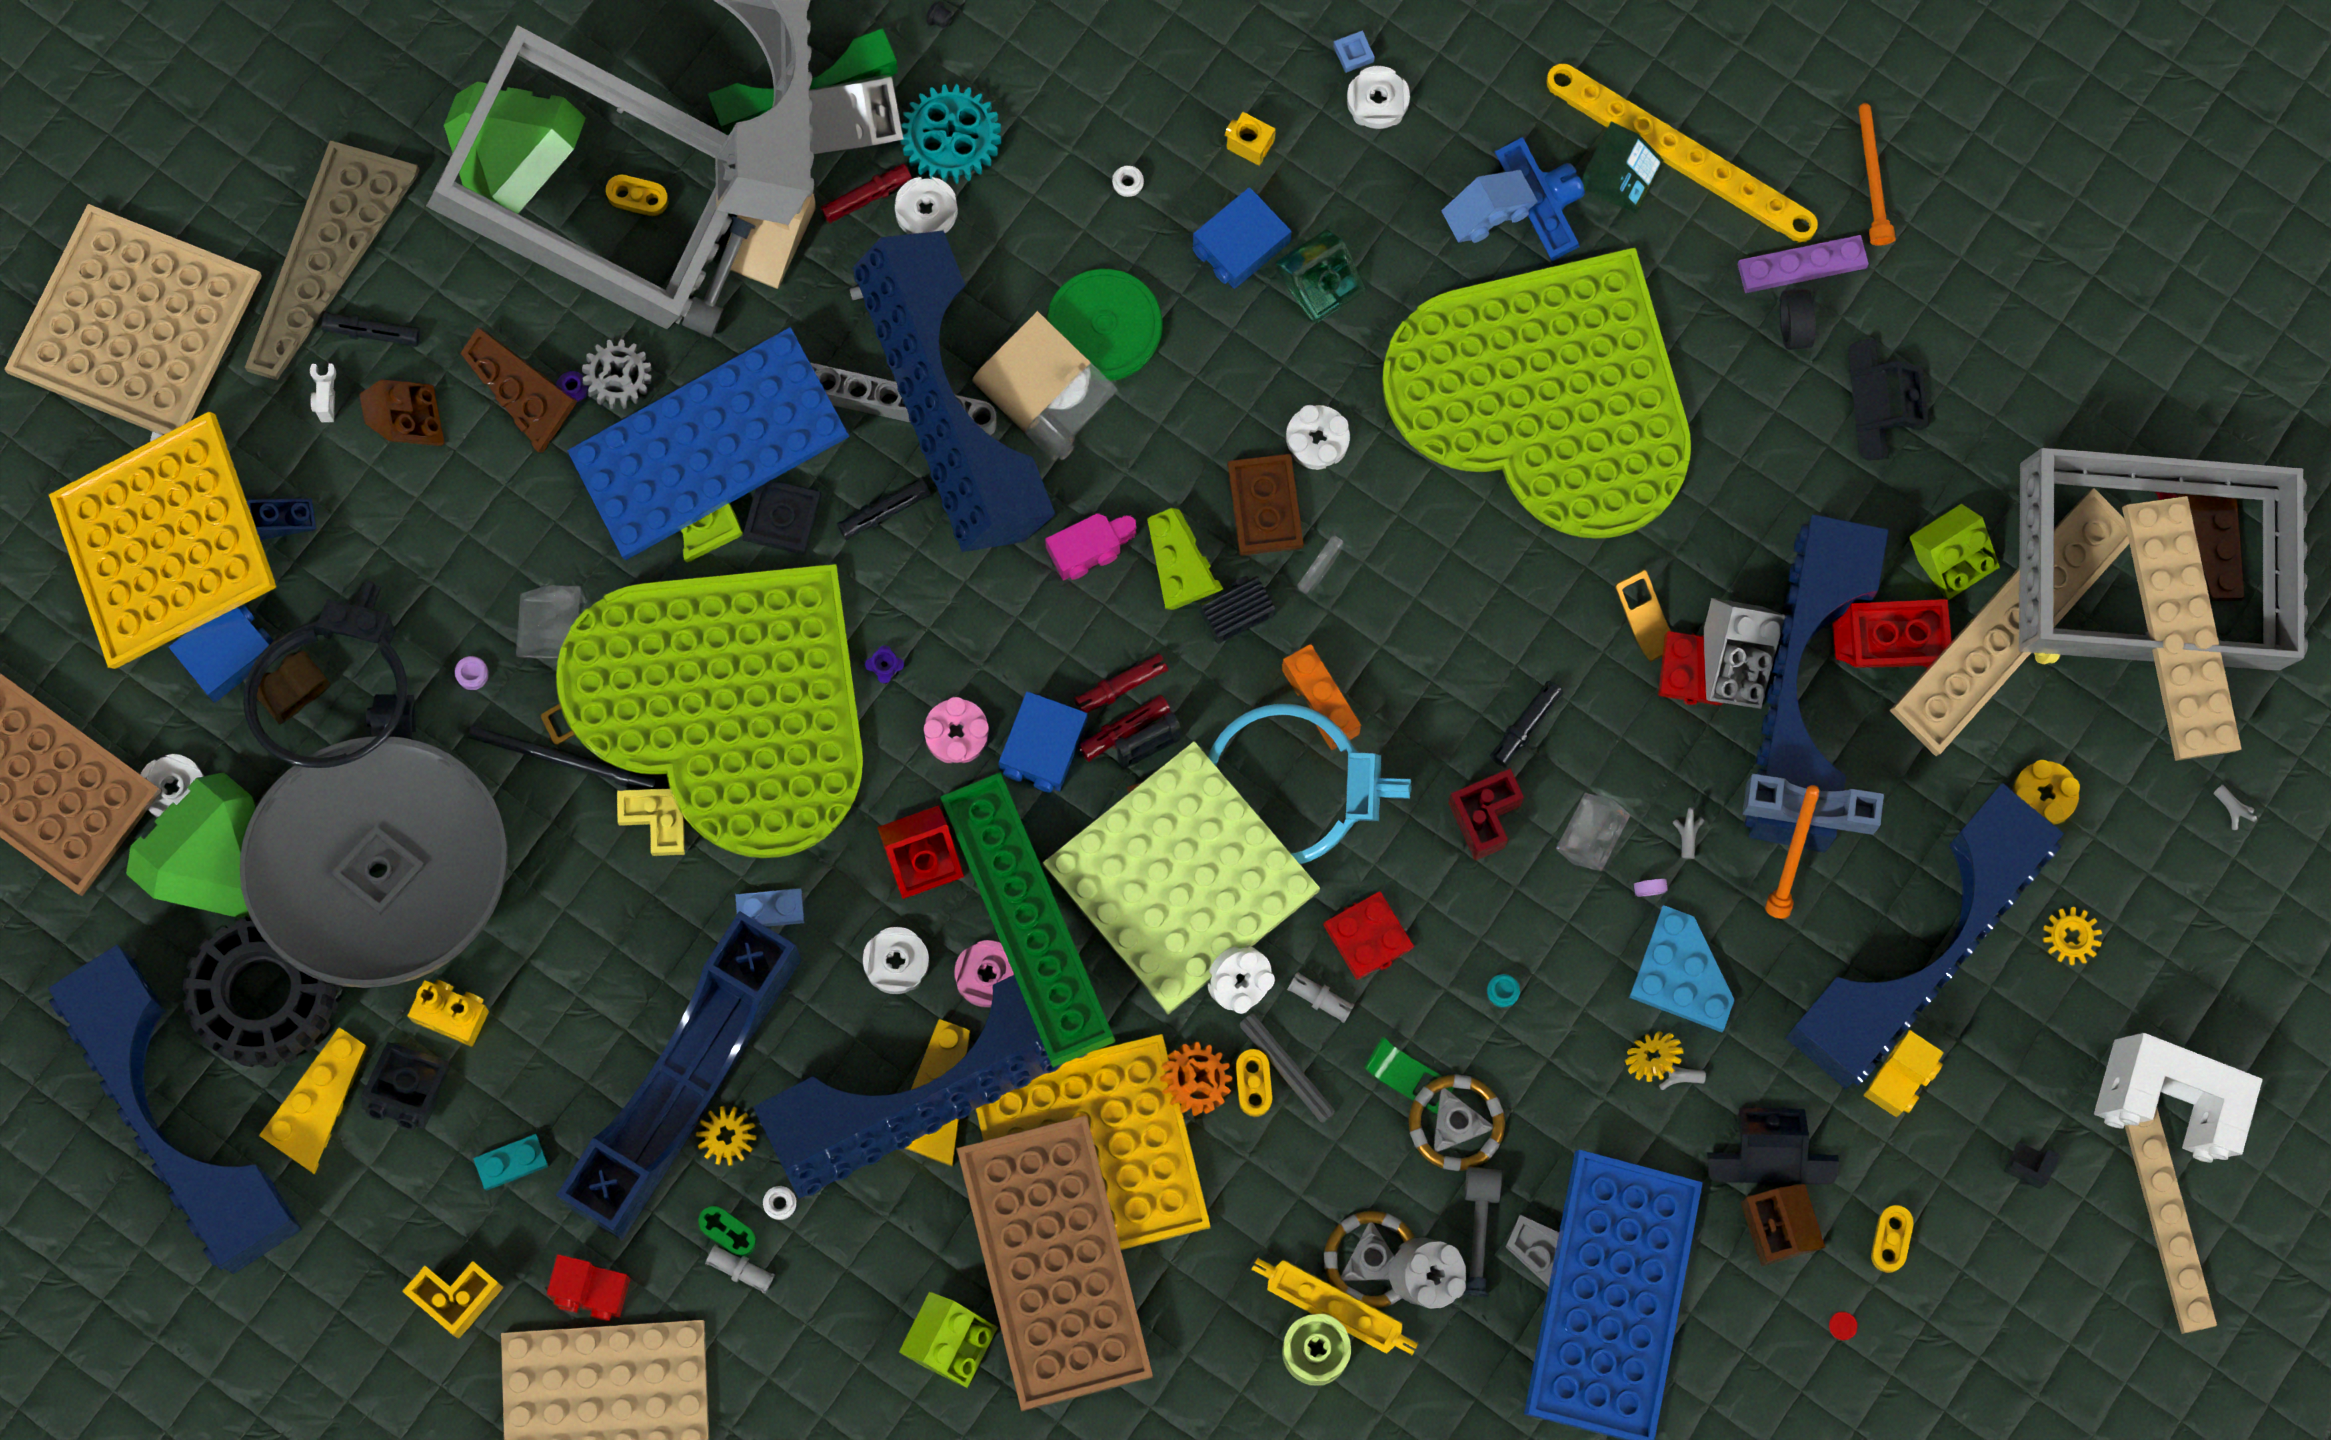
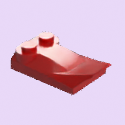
[1833,599,1952,668]

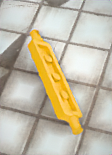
[1252,1257,1419,1356]

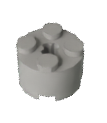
[1389,1238,1466,1309]

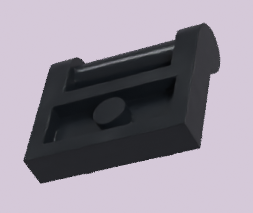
[1114,711,1181,770]

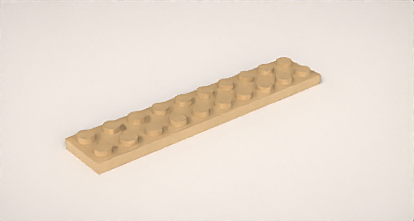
[1889,488,2129,756]

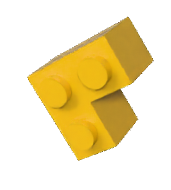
[1863,1030,1944,1118]
[402,1261,504,1339]

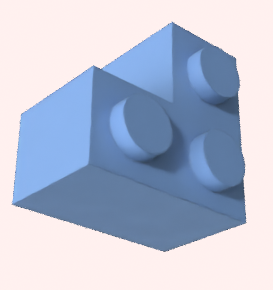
[1441,170,1538,243]

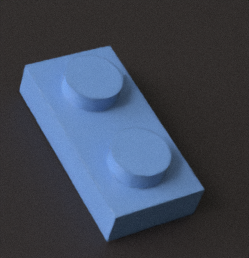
[735,888,804,927]

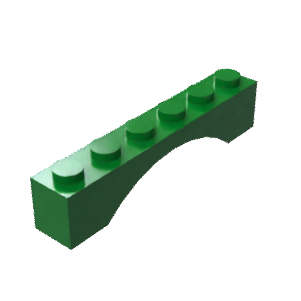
[708,28,898,136]

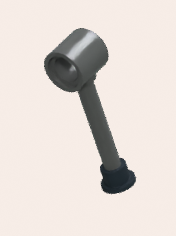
[682,216,756,338]
[1463,1167,1502,1297]

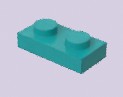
[473,1134,549,1191]

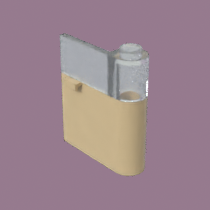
[972,311,1118,460]

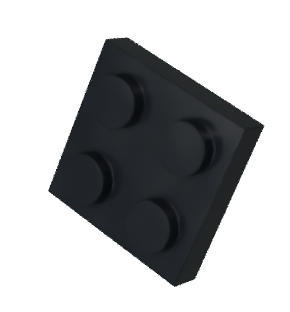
[742,480,822,555]

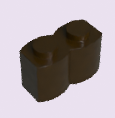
[257,650,331,725]

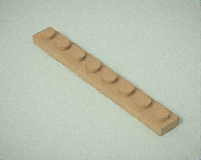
[2125,1107,2217,1334]

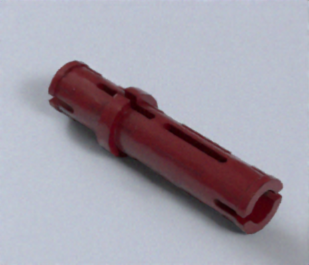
[820,163,912,224]
[1073,653,1168,713]
[1078,694,1171,762]

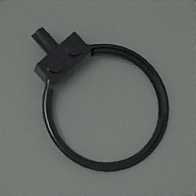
[243,581,408,768]

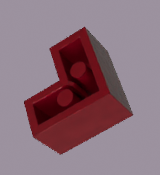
[1448,768,1524,861]

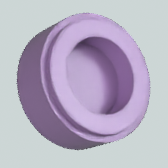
[455,656,489,690]
[1634,879,1668,897]

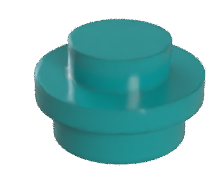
[1487,974,1520,1007]

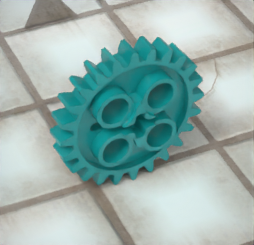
[900,84,1001,184]

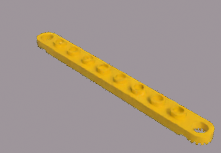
[1547,64,1818,243]

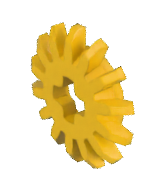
[2043,907,2102,966]
[1625,1031,1683,1082]
[696,1106,756,1166]

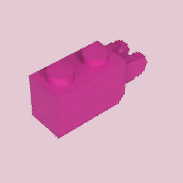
[1045,514,1137,581]

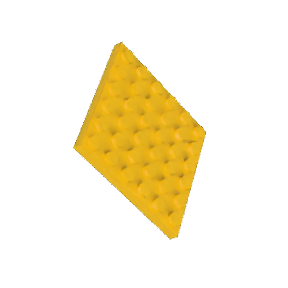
[49,412,277,669]
[976,1034,1211,1250]

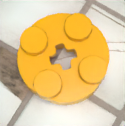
[2012,760,2080,825]

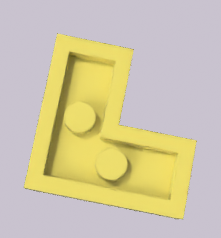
[617,789,685,856]

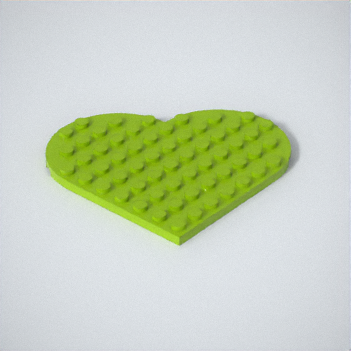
[1382,248,1691,538]
[556,564,863,858]

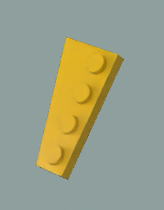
[905,1019,970,1167]
[259,1027,368,1175]

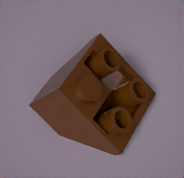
[359,379,445,446]

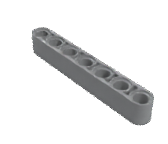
[811,363,997,436]

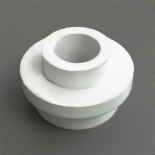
[1112,166,1144,197]
[763,1186,797,1220]

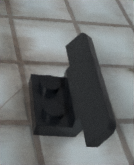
[1848,339,1929,461]
[1707,1108,1839,1184]

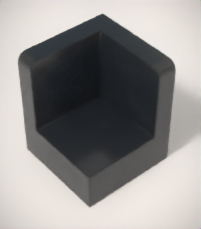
[2004,1142,2060,1189]

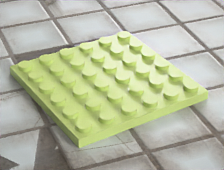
[1043,742,1320,1014]

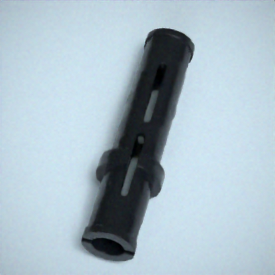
[322,312,421,347]
[837,478,931,541]
[1490,681,1563,768]

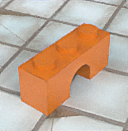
[1282,644,1361,750]

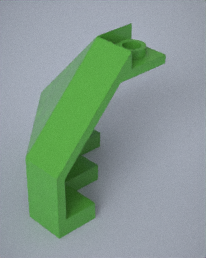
[444,82,586,214]
[126,772,256,918]

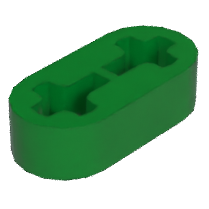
[698,1206,756,1257]

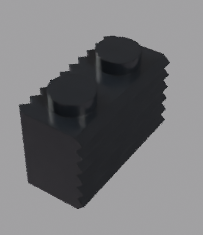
[1200,576,1275,644]

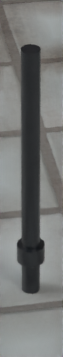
[468,726,657,790]

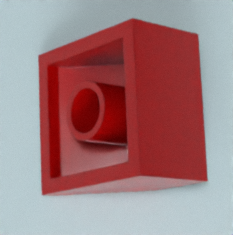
[877,805,964,899]

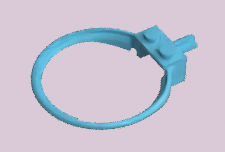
[1208,704,1412,864]

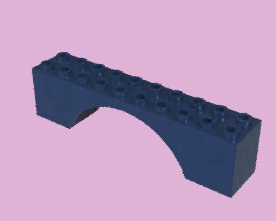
[852,230,1055,552]
[1745,514,1888,853]
[1785,783,2064,1089]
[556,911,801,1241]
[48,944,302,1274]
[753,975,1088,1199]

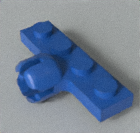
[1495,137,1585,261]

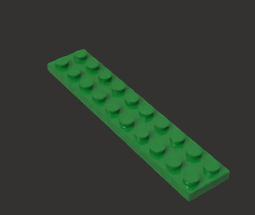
[940,772,1115,1068]

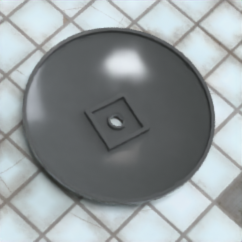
[240,736,508,988]

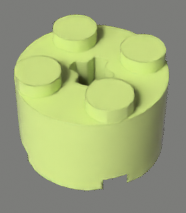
[1282,1314,1351,1385]

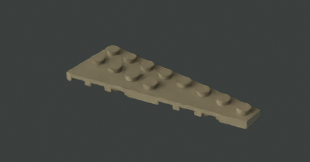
[245,140,420,380]

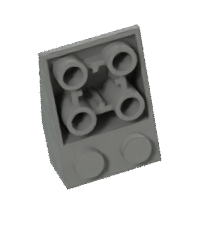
[809,75,903,154]
[1704,598,1785,709]

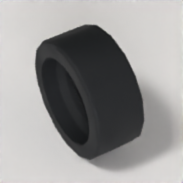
[1779,289,1816,350]

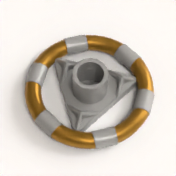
[1409,1074,1505,1171]
[1324,1211,1416,1308]

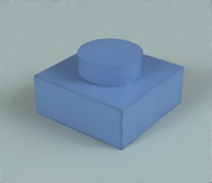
[1333,30,1375,73]

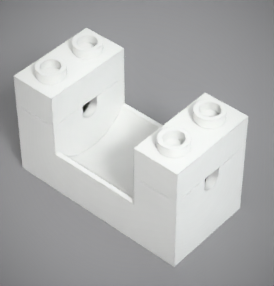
[2094,1033,2262,1163]

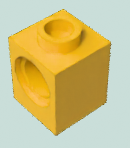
[1225,112,1276,166]

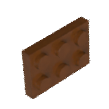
[1227,454,1304,556]

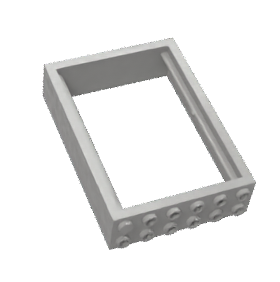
[426,25,732,329]
[2019,448,2308,670]

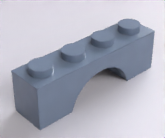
[1742,774,1884,835]

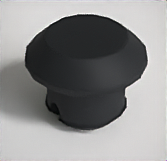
[926,1,953,28]

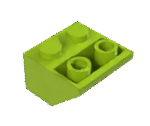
[1910,504,2000,600]
[899,1292,998,1388]

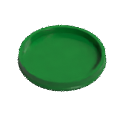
[1046,269,1163,381]

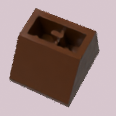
[1741,1184,1826,1267]

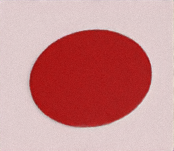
[1829,1312,1857,1340]

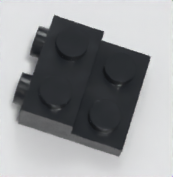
[361,1042,450,1130]

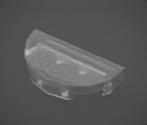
[1297,535,1344,594]

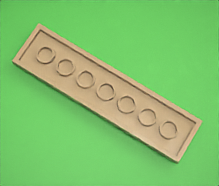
[2122,496,2241,761]

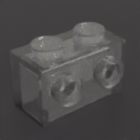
[1556,793,1631,871]

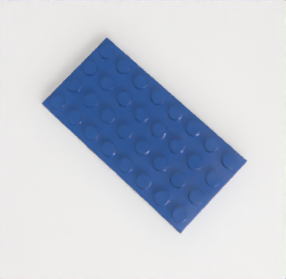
[567,327,850,561]
[1524,1150,1703,1440]

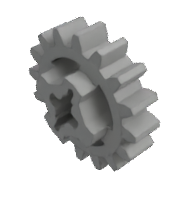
[582,339,651,409]

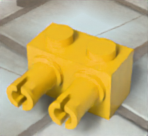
[408,979,489,1047]

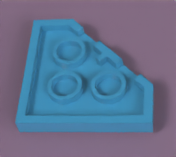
[1629,905,1734,1032]

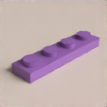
[1737,235,1869,293]

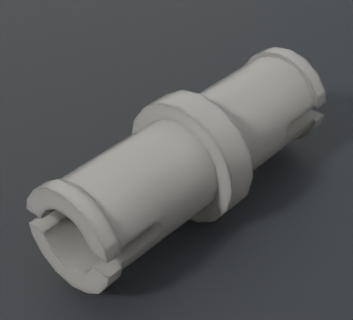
[1287,972,1354,1023]
[705,1244,775,1294]

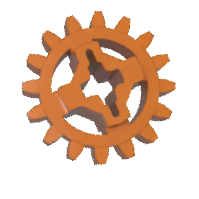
[1160,1042,1233,1116]

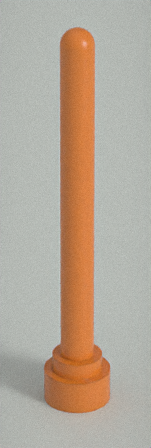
[1859,103,1896,246]
[1765,785,1820,919]

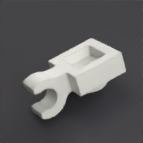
[310,364,336,422]

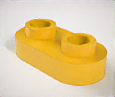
[606,175,669,216]
[1236,1049,1272,1117]
[1871,1205,1914,1273]

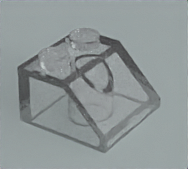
[516,585,585,658]

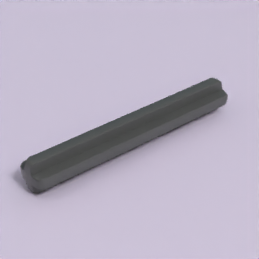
[1240,1014,1335,1123]

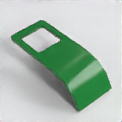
[1364,1037,1454,1114]

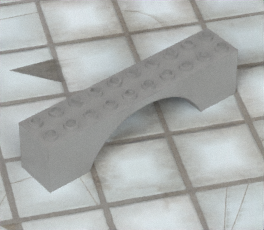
[714,0,814,225]

